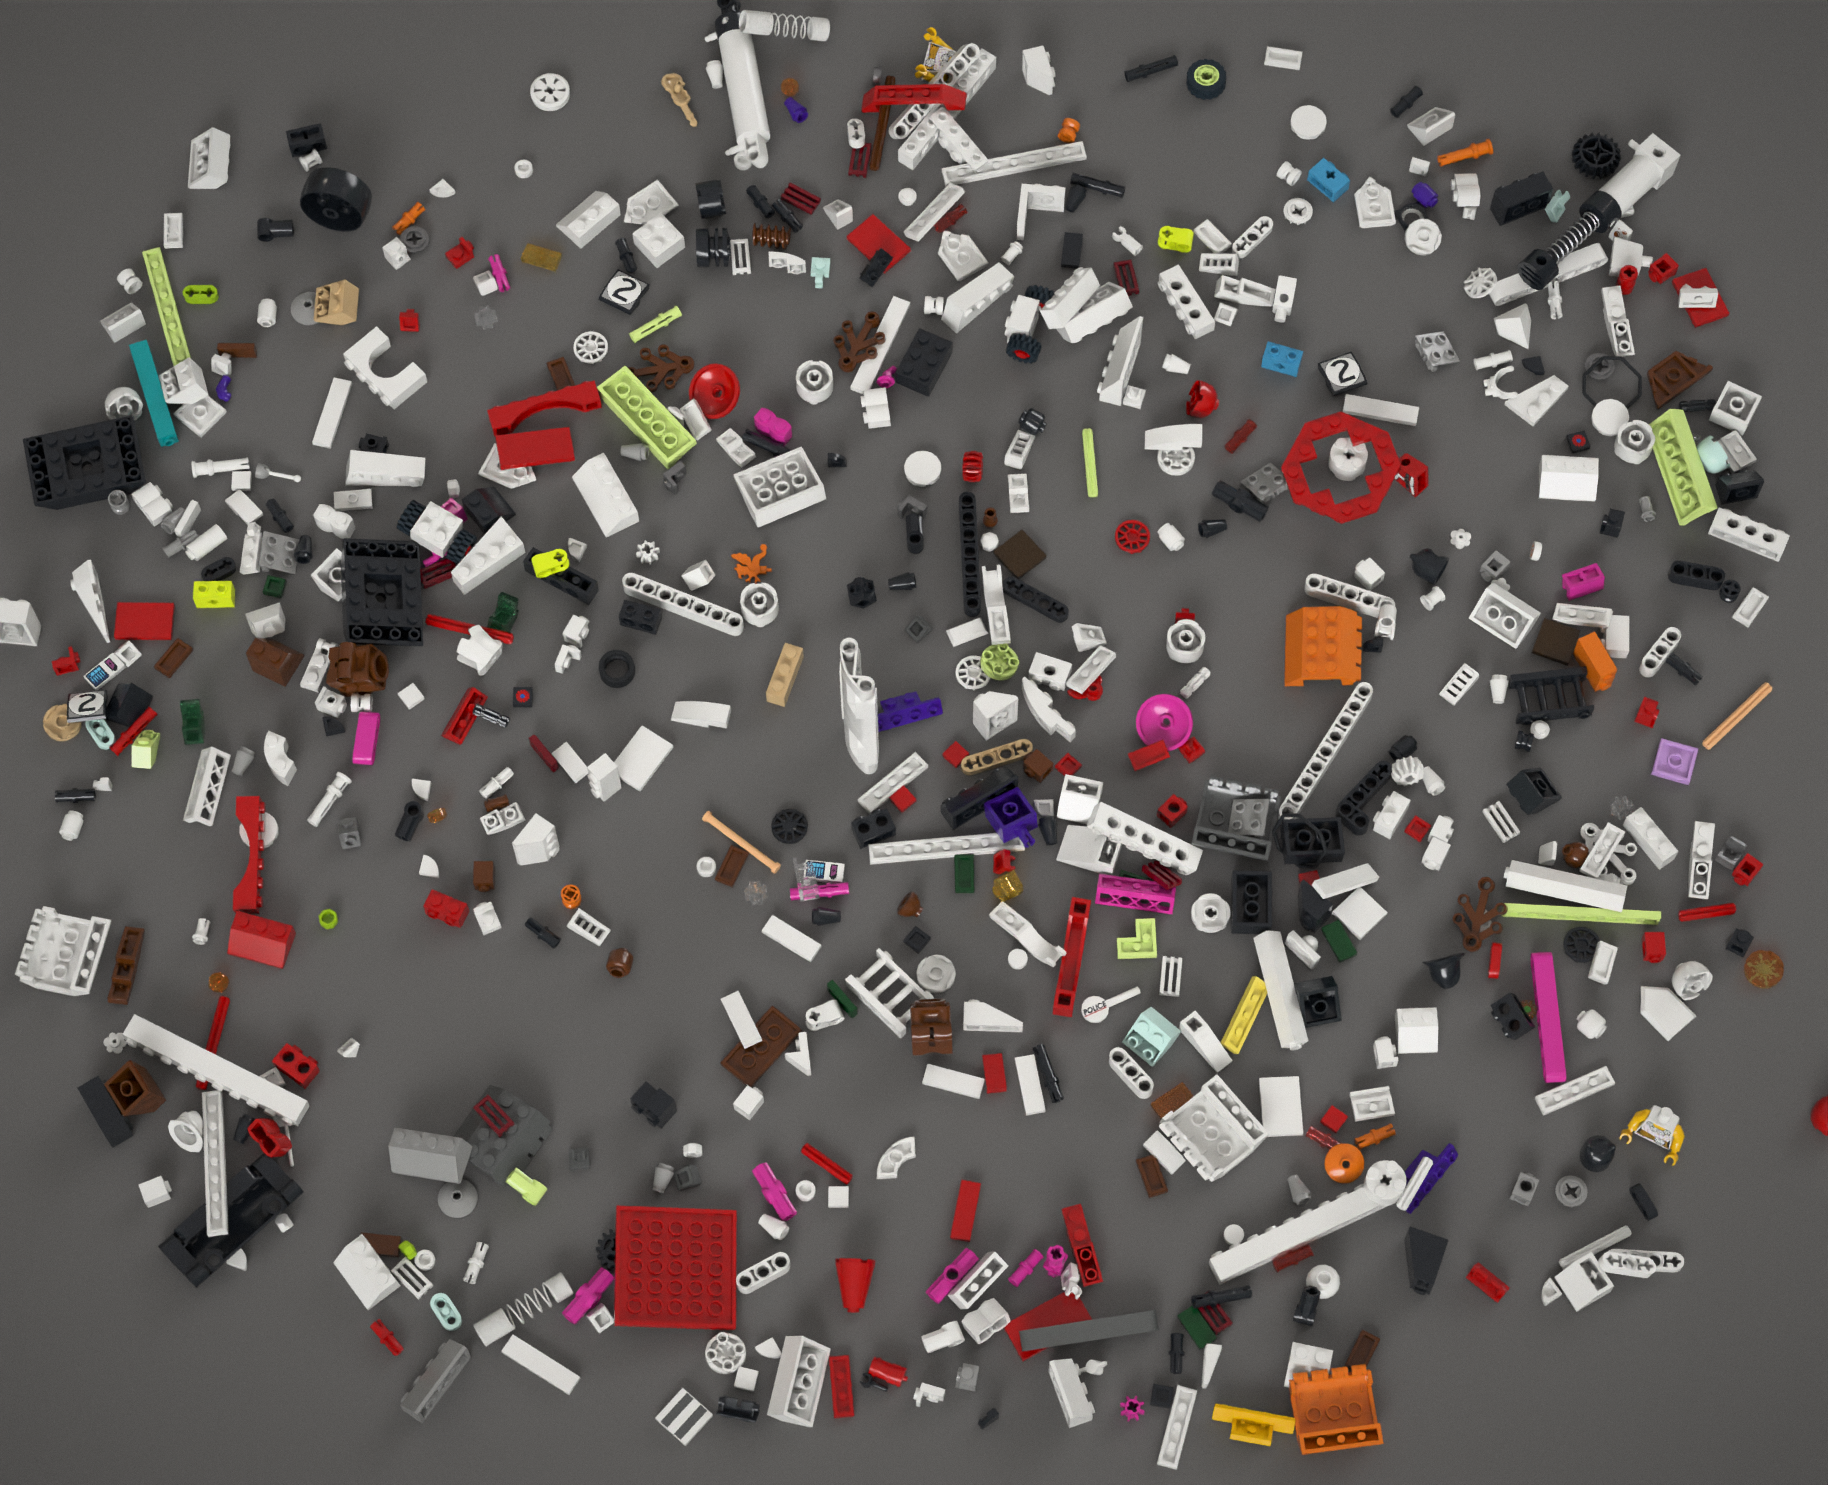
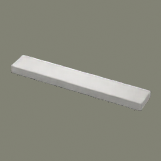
[850,296,910,395]

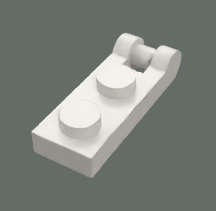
[300,638,338,693]

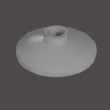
[291,292,319,325]
[438,1179,478,1218]

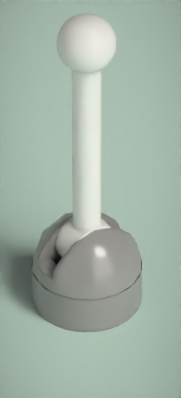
[255,463,301,482]

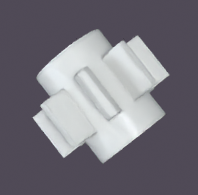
[636,540,660,565]

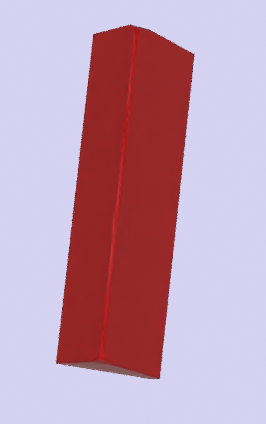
[441,687,488,745]

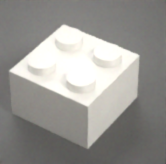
[633,213,685,268]
[1709,381,1762,436]

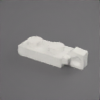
[240,522,262,575]

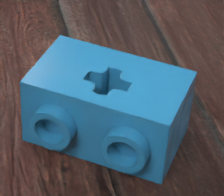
[1307,158,1350,203]
[1261,341,1303,377]

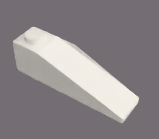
[70,560,110,643]

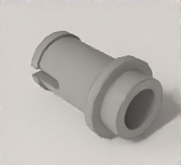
[1639,496,1656,522]

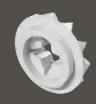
[1283,198,1313,225]

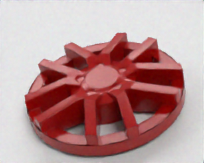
[1115,520,1150,554]

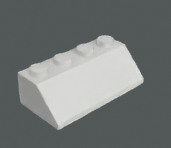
[1056,282,1133,343]
[572,453,639,537]
[767,1336,831,1427]

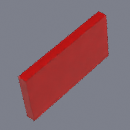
[495,427,575,470]
[1004,1292,1092,1361]

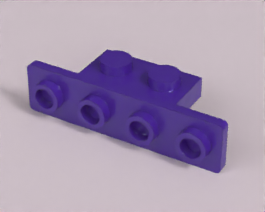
[878,691,943,732]
[1405,1143,1458,1214]

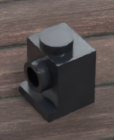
[359,433,389,454]
[1600,508,1625,538]
[1726,928,1754,958]

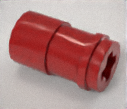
[1616,265,1638,295]
[868,1357,908,1387]

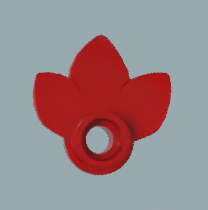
[1067,675,1103,701]

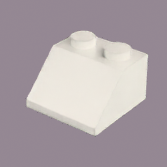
[1395,1007,1438,1054]
[1284,1342,1333,1388]

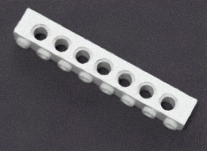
[898,48,996,170]

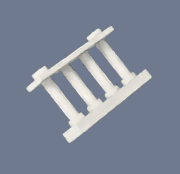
[845,948,934,1038]

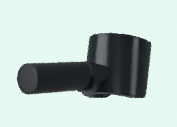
[860,1373,888,1392]

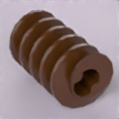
[752,223,791,250]

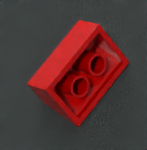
[227,911,296,969]

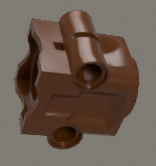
[326,642,389,697]
[910,999,953,1056]

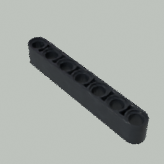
[959,492,981,617]

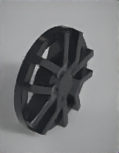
[771,809,808,844]
[1563,927,1600,963]

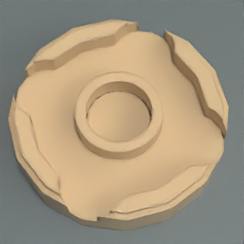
[43,704,82,741]

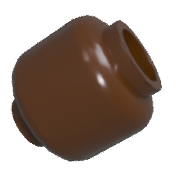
[606,948,634,978]

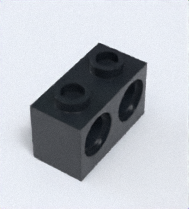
[286,123,328,157]
[619,600,662,635]
[851,808,896,849]
[1490,993,1535,1040]

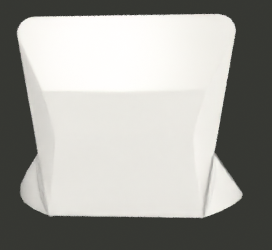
[457,625,503,676]

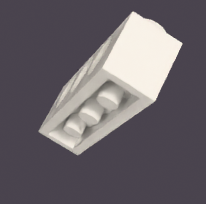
[1158,264,1215,339]
[1708,507,1790,562]

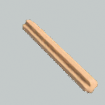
[1702,682,1772,750]

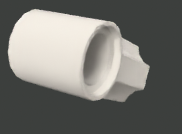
[921,1321,965,1353]

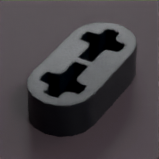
[201,557,236,581]
[1629,1183,1658,1221]

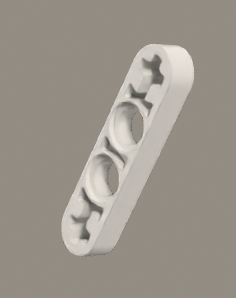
[1606,1249,1684,1273]

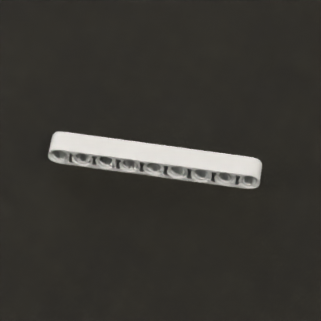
[1278,682,1373,825]

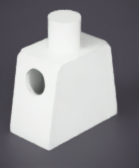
[1609,237,1653,277]
[1272,276,1297,323]
[245,602,286,638]

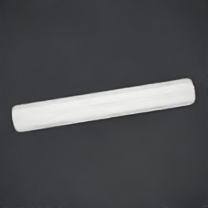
[1559,1225,1632,1270]

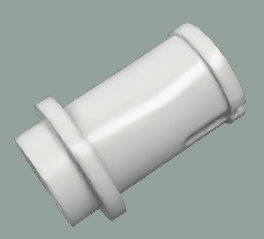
[1001,241,1023,265]
[192,918,211,945]

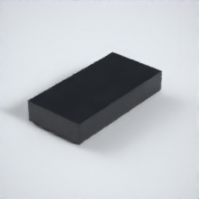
[1061,232,1083,269]

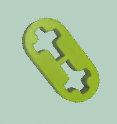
[183,285,219,304]

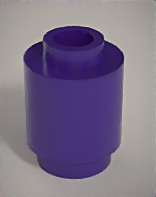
[1411,182,1438,208]

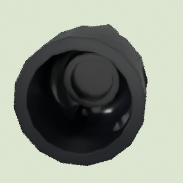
[1410,548,1449,585]
[1580,1135,1616,1172]

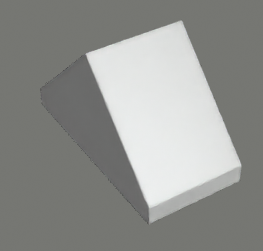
[823,199,853,230]

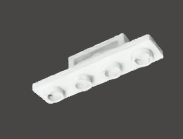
[930,107,988,171]

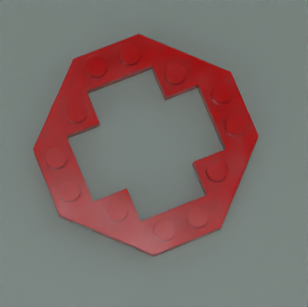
[1281,411,1401,524]

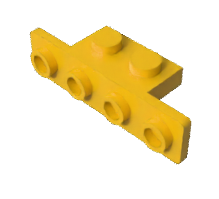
[1212,1404,1296,1446]

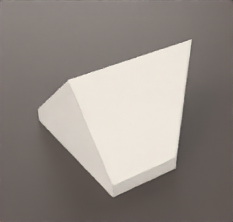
[1494,303,1531,349]

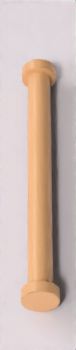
[702,811,781,874]

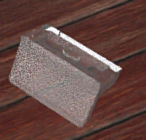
[792,857,820,902]

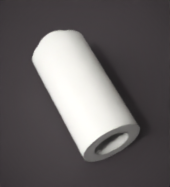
[185,524,227,561]

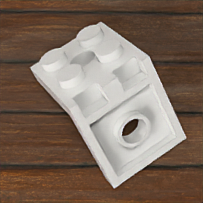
[1017,184,1065,240]

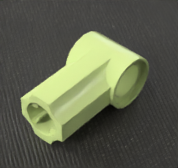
[505,1168,548,1206]

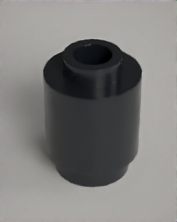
[1389,735,1417,762]

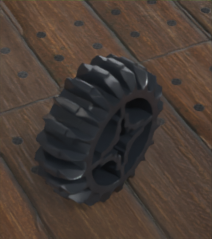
[1571,132,1621,180]

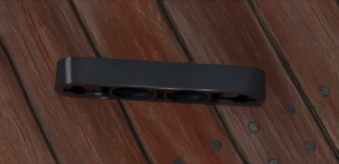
[1003,577,1069,623]

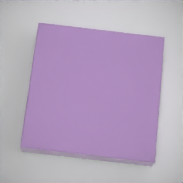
[1651,738,1698,785]

